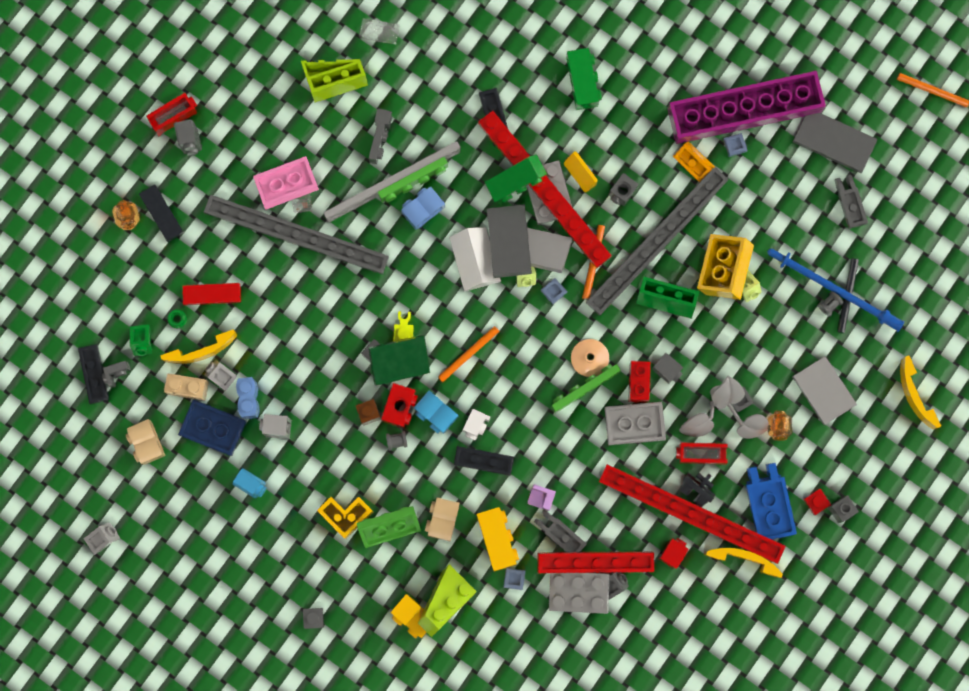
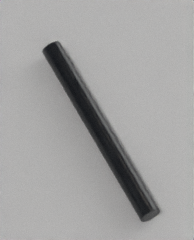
[837,258,859,334]

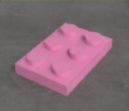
[253,156,319,210]

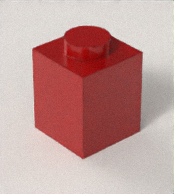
[658,538,689,569]

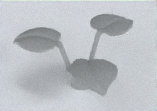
[679,376,769,439]

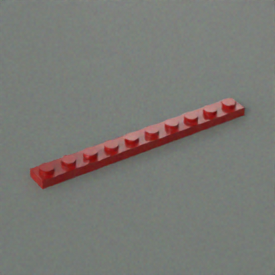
[478,111,612,269]
[599,464,786,564]

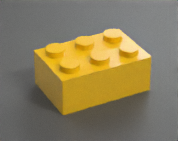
[697,234,754,300]
[477,507,519,572]

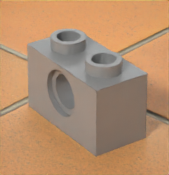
[259,414,292,439]

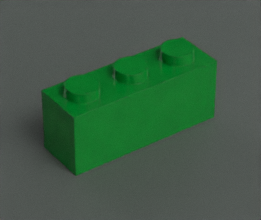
[566,48,602,110]
[485,154,547,203]
[636,277,699,319]

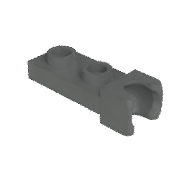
[369,109,393,165]

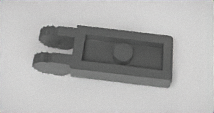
[835,175,868,229]
[534,509,587,552]

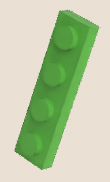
[378,157,448,203]
[551,364,621,414]

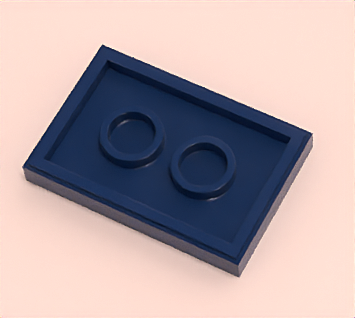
[178,399,247,456]

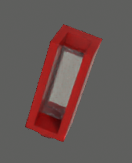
[146,93,197,137]
[676,443,728,465]

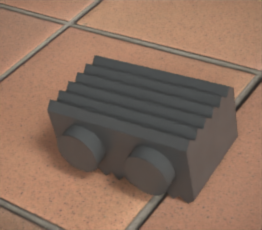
[174,119,202,156]

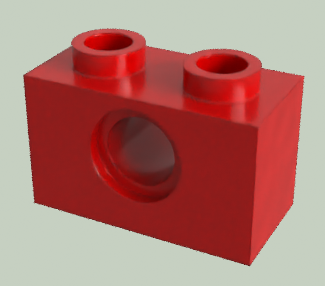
[628,361,651,403]
[381,383,418,428]

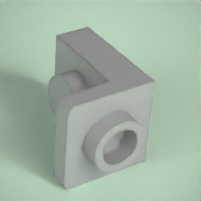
[204,360,237,391]
[84,523,120,555]

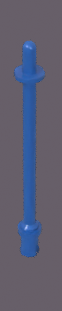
[767,248,905,332]

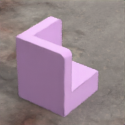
[528,485,556,511]

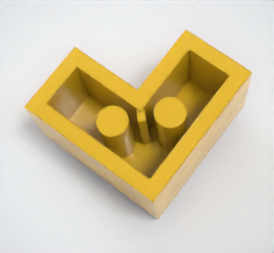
[317,497,373,539]
[390,594,427,638]

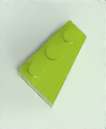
[301,59,368,103]
[418,564,477,637]

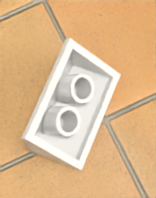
[449,227,501,292]

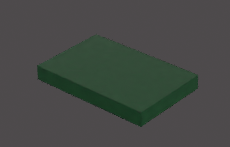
[368,335,430,386]

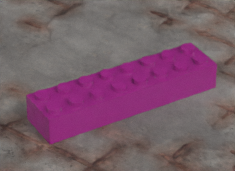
[667,71,826,144]

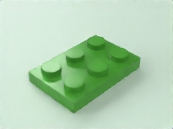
[356,506,421,548]

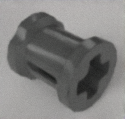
[818,291,843,317]
[386,431,408,451]

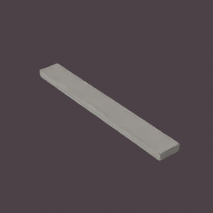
[323,141,460,223]

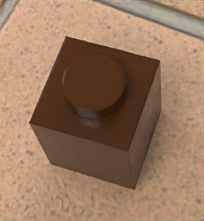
[355,399,381,426]

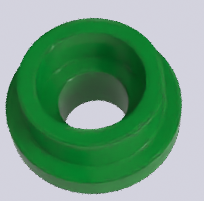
[167,309,187,329]

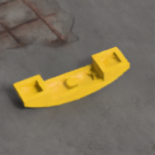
[161,329,237,364]
[900,356,941,429]
[704,548,783,578]

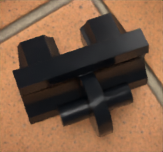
[679,472,716,507]

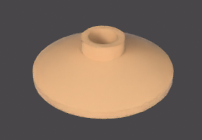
[571,339,609,377]

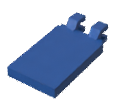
[745,463,797,540]

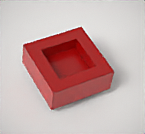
[803,489,831,516]

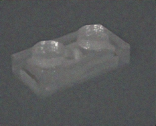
[359,18,400,44]

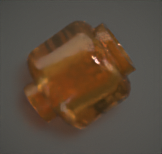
[113,201,140,230]
[767,411,793,441]

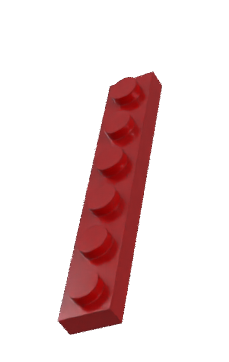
[537,551,654,573]

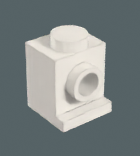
[463,409,490,441]

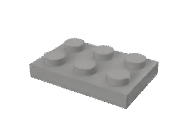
[527,161,573,225]
[549,573,609,614]

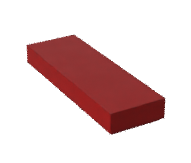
[183,283,241,305]

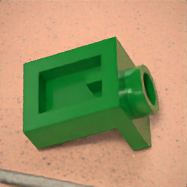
[130,324,153,356]

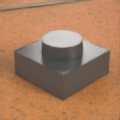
[730,387,754,413]
[303,608,324,629]

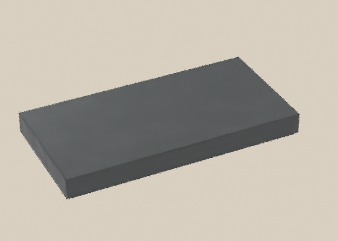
[793,113,877,173]
[487,205,532,278]

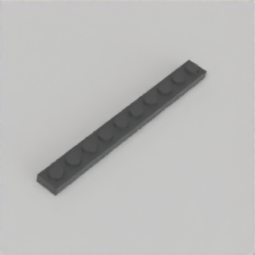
[586,167,729,316]
[204,195,389,275]

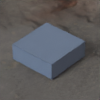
[723,133,748,157]
[541,278,567,305]
[503,568,525,590]

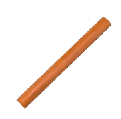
[897,73,969,108]
[582,225,605,300]
[438,326,500,382]

